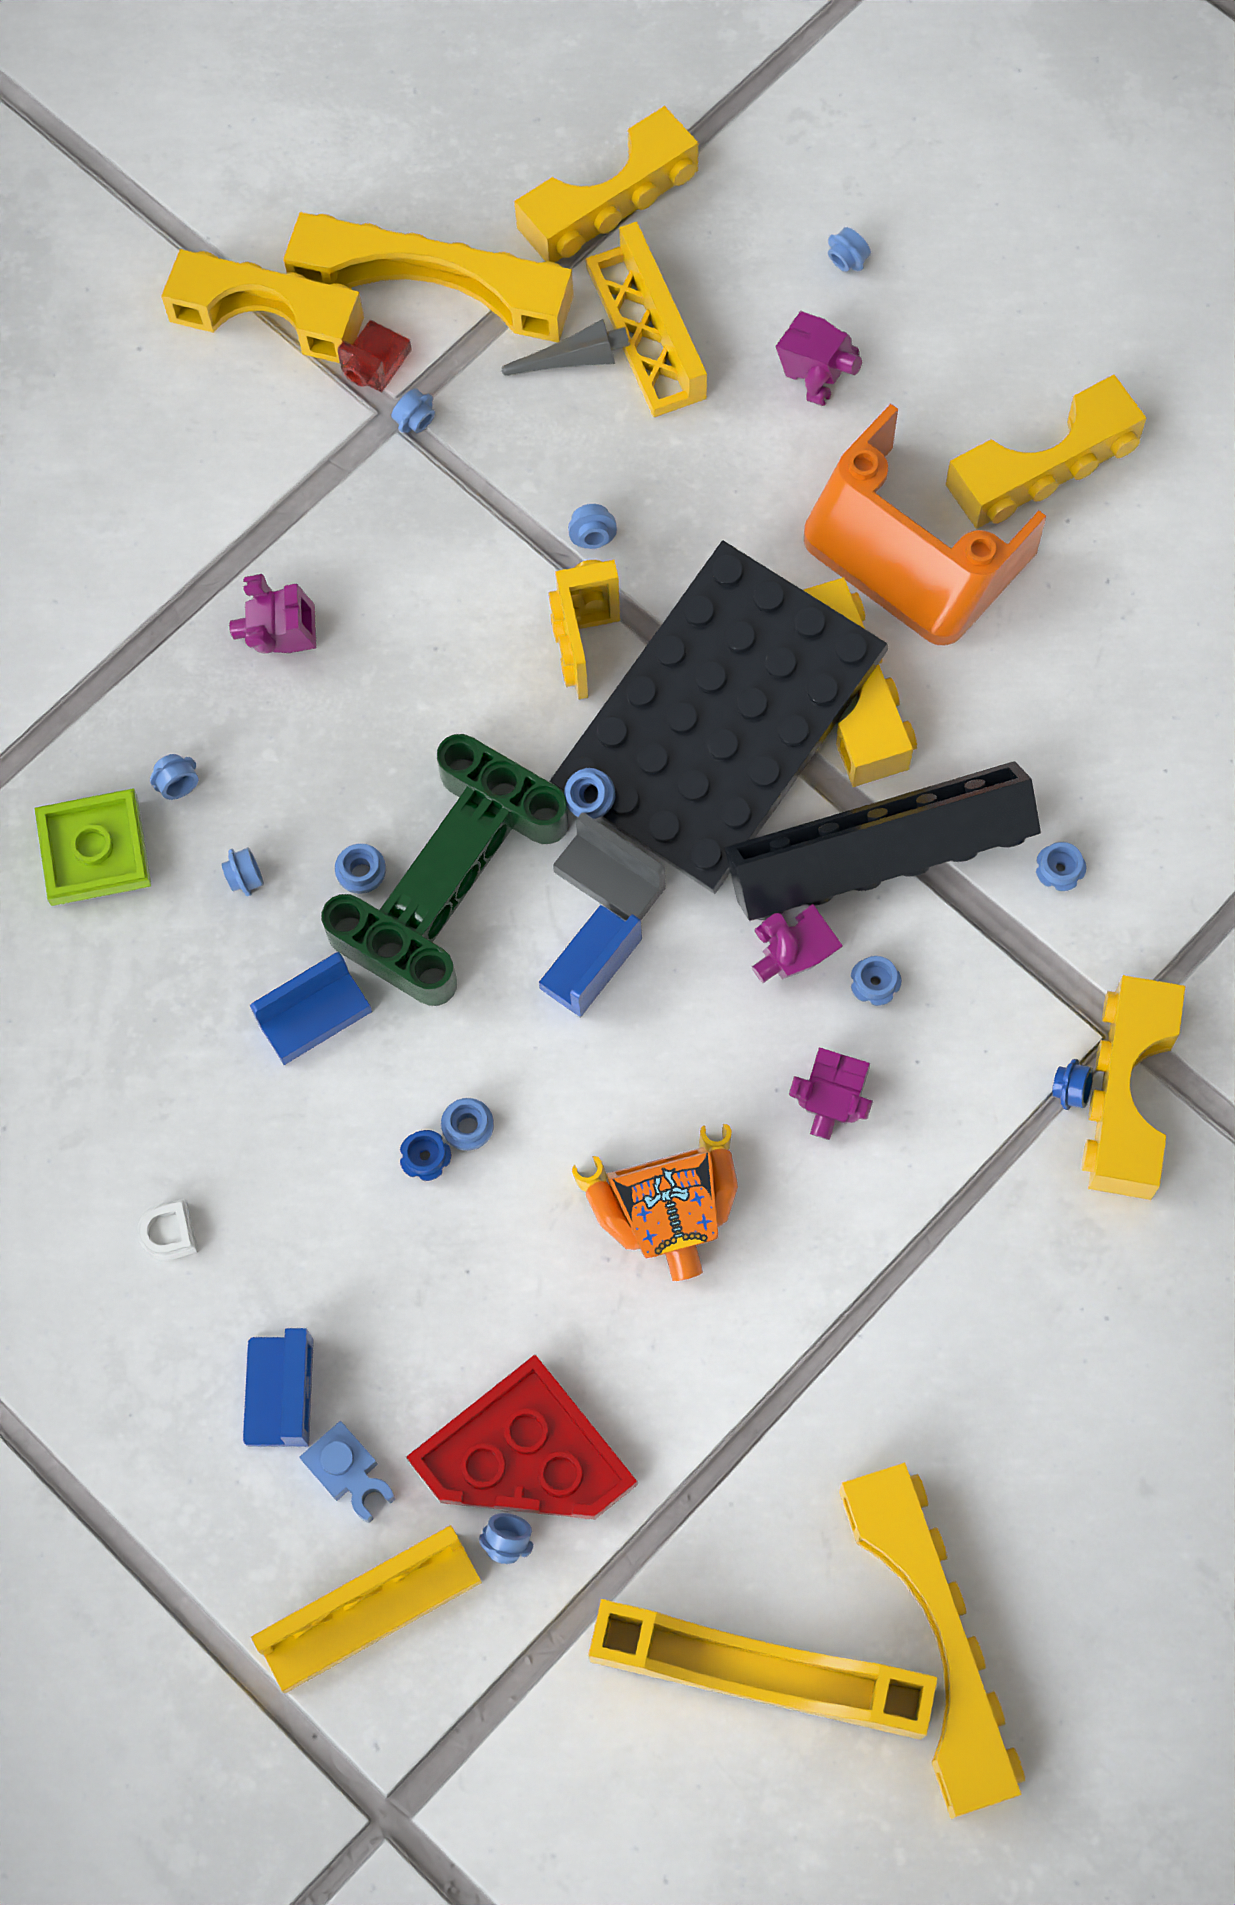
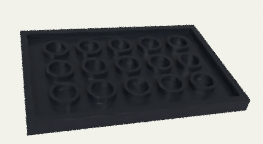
[550,540,888,894]

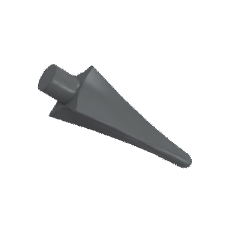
[501,319,630,376]

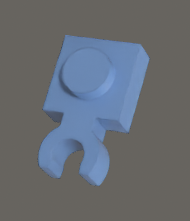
[299,1420,395,1523]

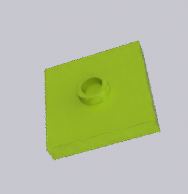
[34,788,151,906]

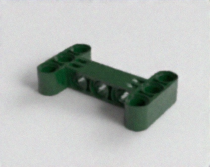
[321,734,569,1006]

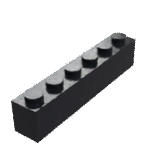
[725,761,1041,921]

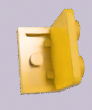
[548,560,620,700]

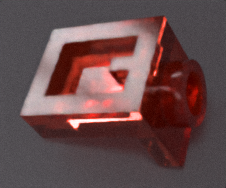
[337,320,412,393]

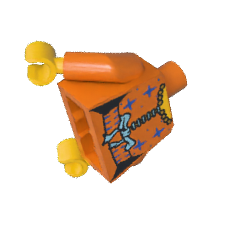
[572,1124,738,1281]

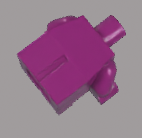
[775,311,862,406]
[229,574,316,654]
[752,904,843,983]
[789,1047,873,1140]

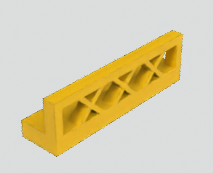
[585,221,707,417]
[251,1525,482,1693]

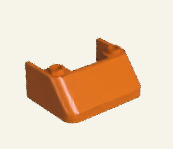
[804,404,1046,645]

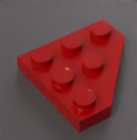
[406,1354,638,1520]

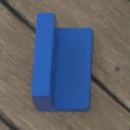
[539,904,642,1018]
[250,952,372,1065]
[243,1328,314,1447]

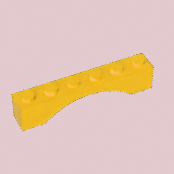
[283,212,574,342]
[839,1462,1025,1819]
[588,1599,938,1740]

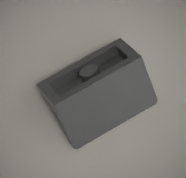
[553,812,665,920]

